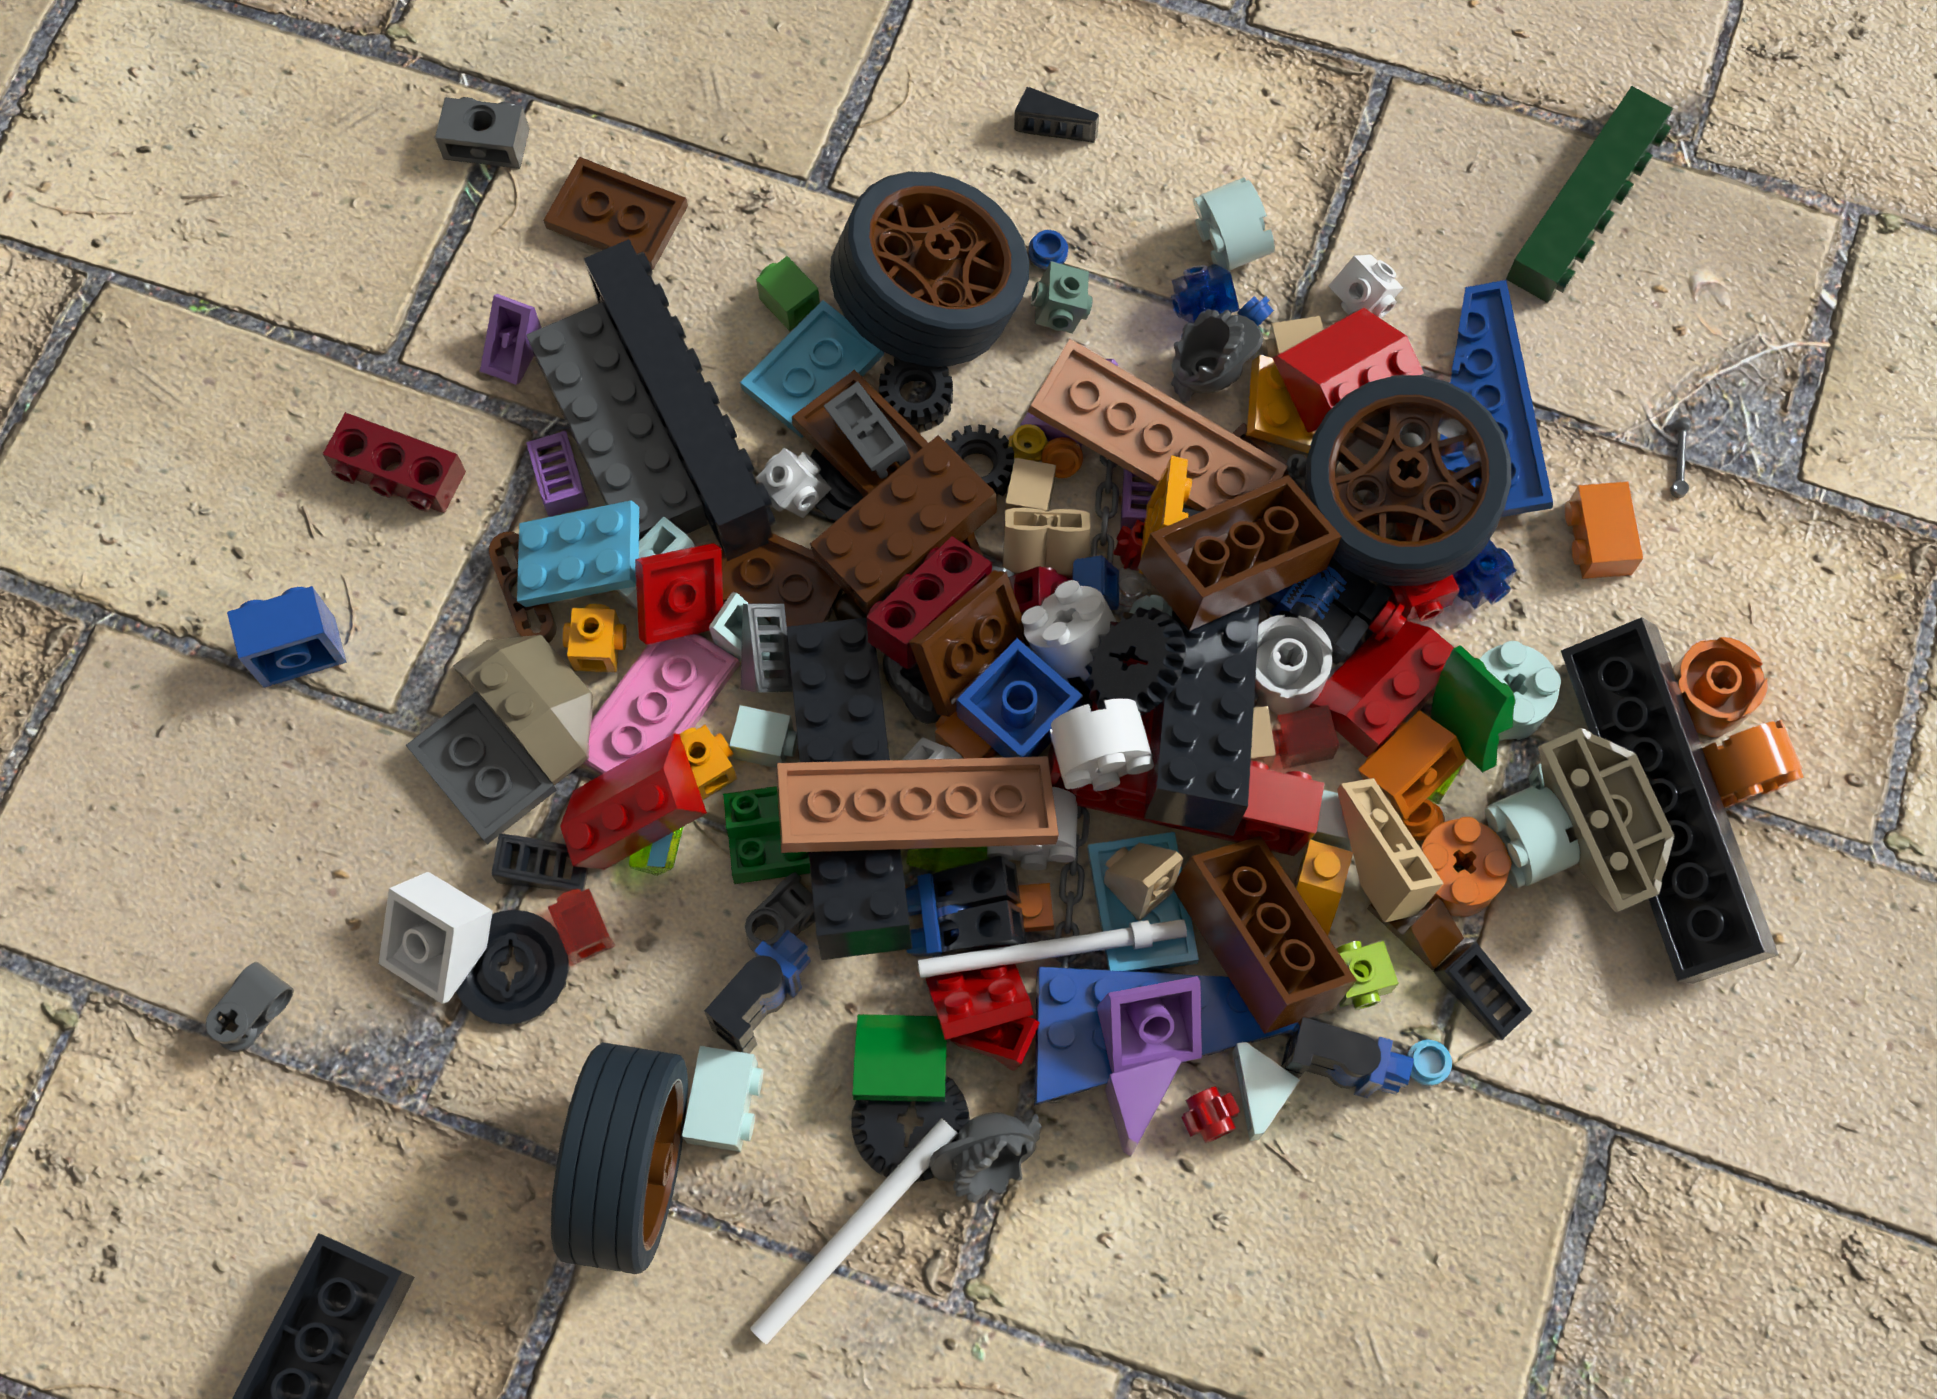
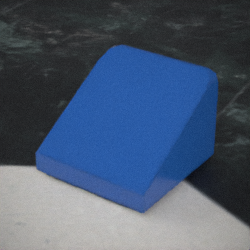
[1073,555,1119,610]

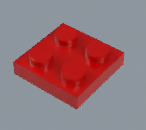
[635,543,723,645]
[926,964,1033,1040]

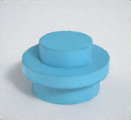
[1406,1040,1452,1086]

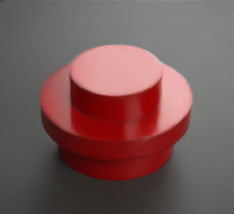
[1368,600,1407,641]

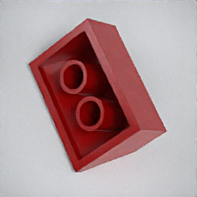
[1272,308,1424,433]
[1309,620,1454,758]
[560,733,707,870]

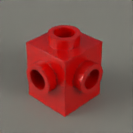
[1387,575,1460,621]

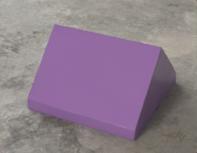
[1097,976,1202,1073]
[1105,1057,1181,1156]

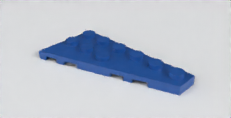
[1434,280,1553,517]
[1034,967,1298,1106]

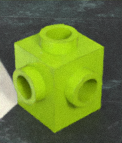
[1336,941,1399,1010]

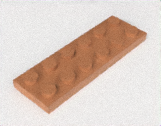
[1027,338,1288,512]
[776,757,1059,853]

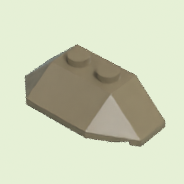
[453,635,593,785]
[1538,728,1674,913]

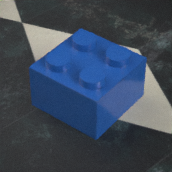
[227,586,347,688]
[956,638,1083,758]

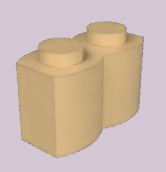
[1003,508,1090,577]

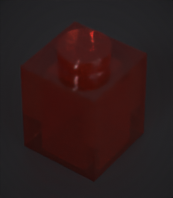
[1272,705,1340,769]
[548,889,616,964]

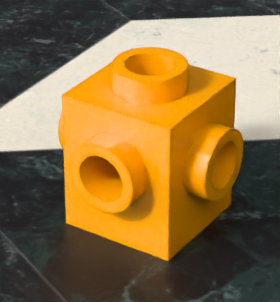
[563,604,627,672]
[680,724,737,800]

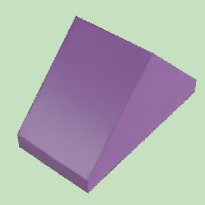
[480,294,542,385]

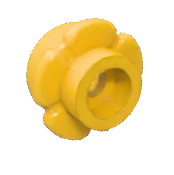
[1008,424,1048,462]

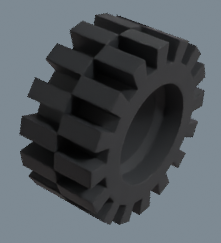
[879,357,953,432]
[945,424,1015,501]

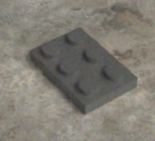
[406,692,557,845]

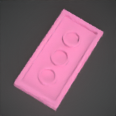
[583,634,740,775]

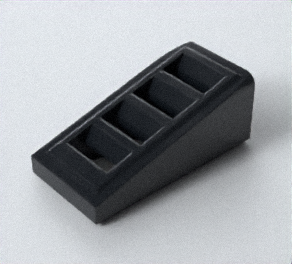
[1014,87,1099,143]
[492,834,589,893]
[1433,942,1533,1040]

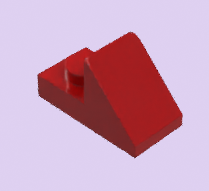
[950,1017,1040,1071]

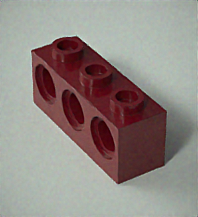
[322,412,466,514]
[866,536,992,670]

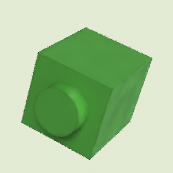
[756,256,820,331]

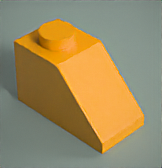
[1294,840,1353,936]

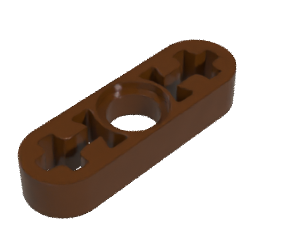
[489,532,557,643]

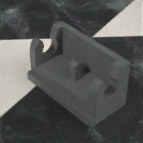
[823,382,911,479]

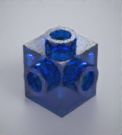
[1171,263,1240,323]
[1452,540,1517,609]

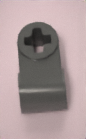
[745,872,815,953]
[205,962,294,1052]

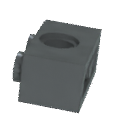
[435,97,530,169]

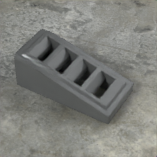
[740,603,792,693]

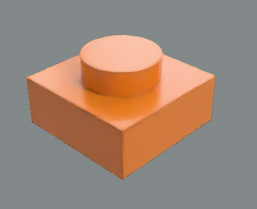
[1015,883,1054,932]

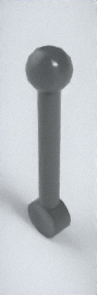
[1670,417,1691,498]

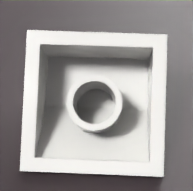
[378,872,493,1004]

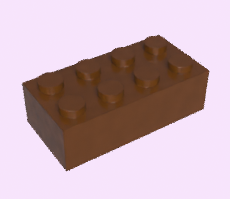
[810,435,997,615]
[1138,475,1342,631]
[1173,836,1357,1034]

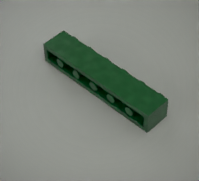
[1506,86,1674,303]

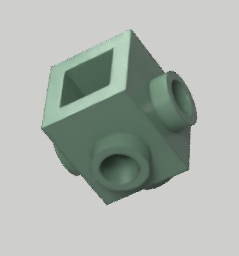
[1031,261,1093,334]

